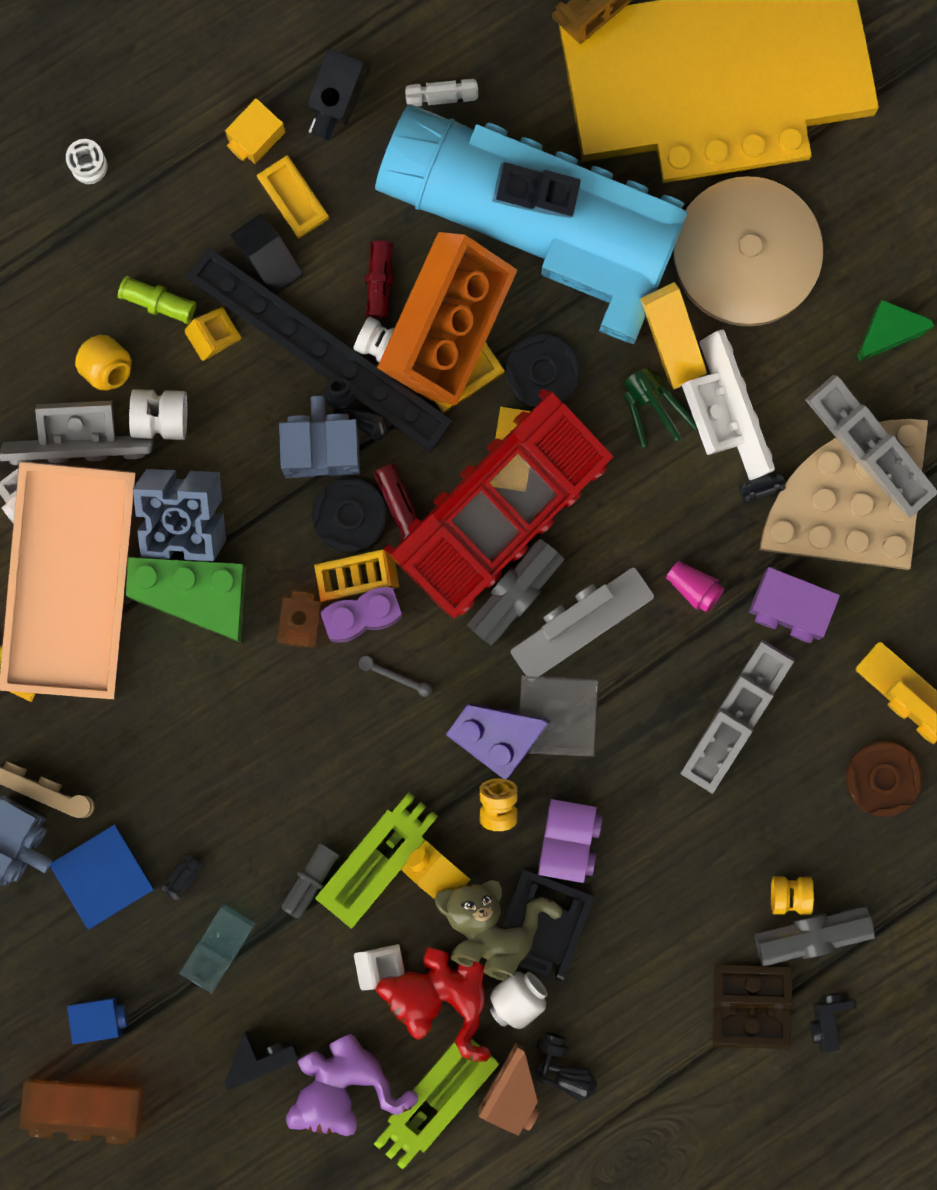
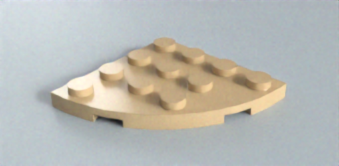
[759,419,928,570]

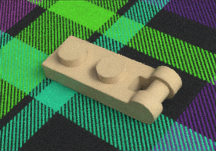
[0,761,95,818]

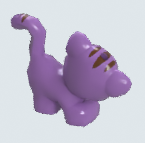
[286,1034,418,1136]

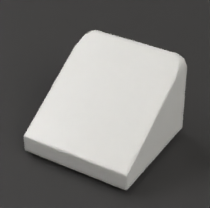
[354,944,405,991]

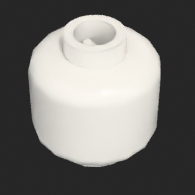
[490,971,548,1029]

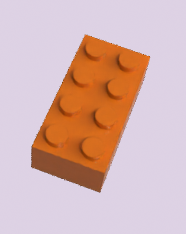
[377,232,517,406]

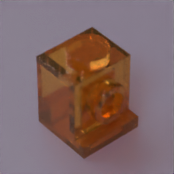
[277,591,322,649]

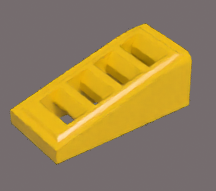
[314,549,399,602]

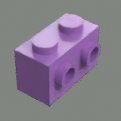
[748,567,840,643]

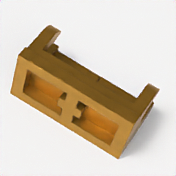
[552,0,633,45]

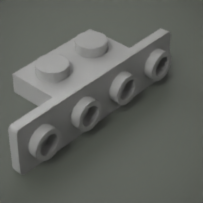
[0,401,154,465]
[511,568,654,681]

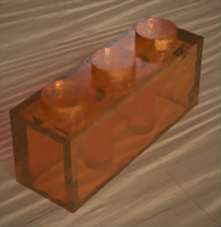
[19,1078,144,1144]

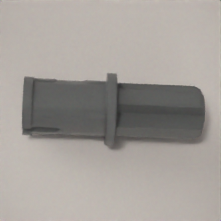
[282,843,340,919]

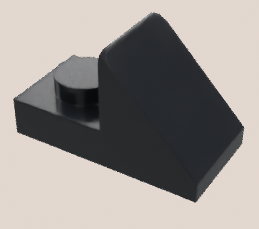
[224,1030,300,1091]

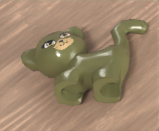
[435,880,563,981]

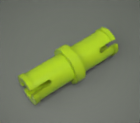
[118,276,196,325]

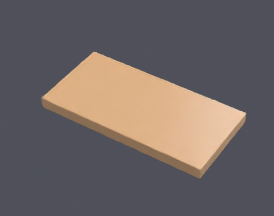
[0,461,135,699]

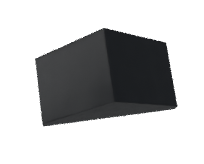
[230,214,303,295]

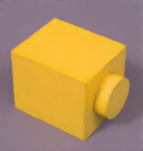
[225,98,286,164]
[401,840,470,899]

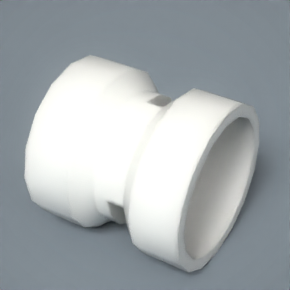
[66,139,108,184]
[354,316,395,362]

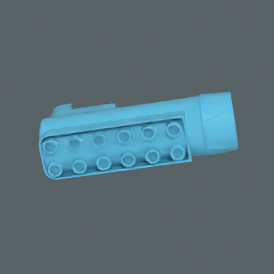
[375,104,688,344]

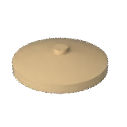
[673,176,823,326]

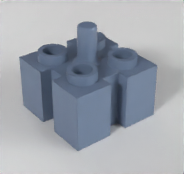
[279,396,360,478]
[133,469,226,561]
[0,796,52,886]

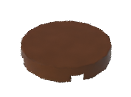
[846,742,922,817]

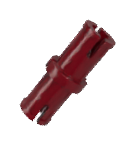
[365,240,395,319]

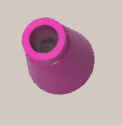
[666,560,724,613]

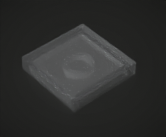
[519,676,598,756]

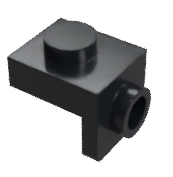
[810,993,857,1052]

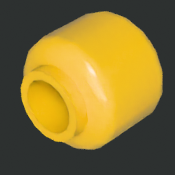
[75,334,132,391]

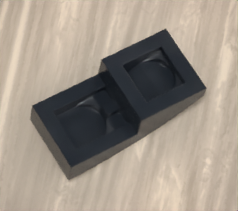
[492,162,581,218]

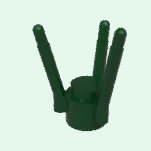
[623,367,698,448]

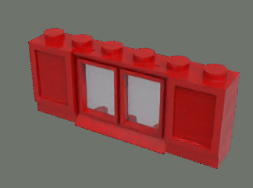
[383,389,614,619]

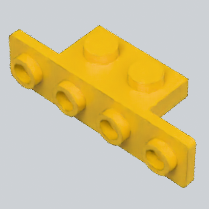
[856,642,937,744]

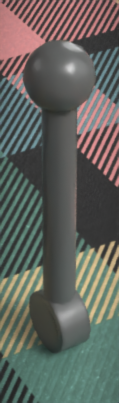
[358,656,432,697]

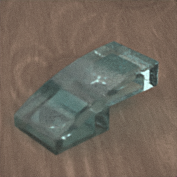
[179,904,256,994]

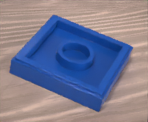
[50,825,155,930]

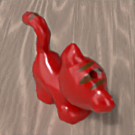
[376,947,491,1062]

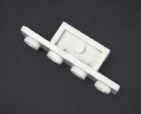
[682,330,775,480]

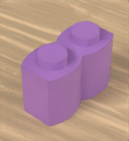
[321,587,402,643]
[538,799,602,883]

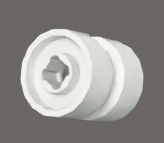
[129,389,188,440]

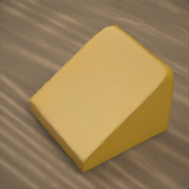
[185,307,242,361]

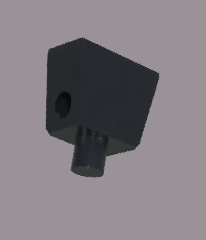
[308,48,370,141]

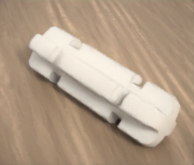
[405,79,478,106]

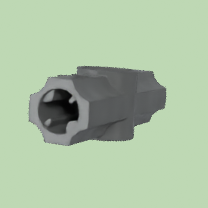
[467,539,565,646]
[754,906,875,966]

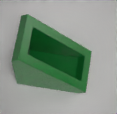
[857,300,934,362]

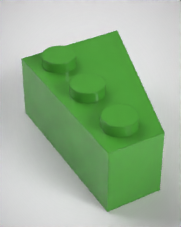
[126,557,246,643]

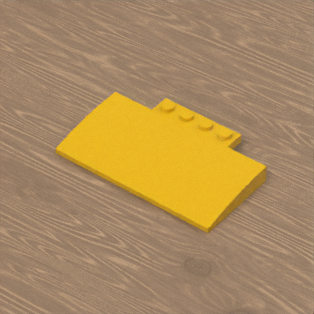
[559,0,879,183]

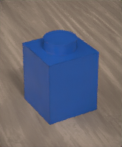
[67,997,128,1045]

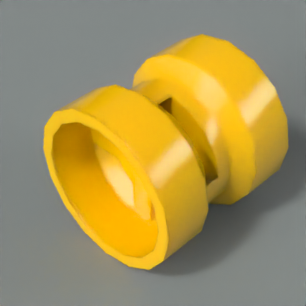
[480,778,517,831]
[771,876,814,915]

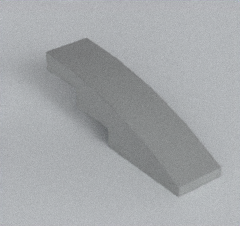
[805,375,937,518]
[680,639,795,794]

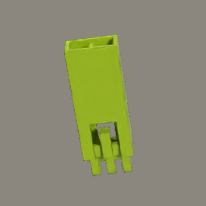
[315,792,438,929]
[374,1038,499,1170]

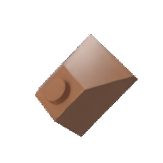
[478,1042,540,1136]

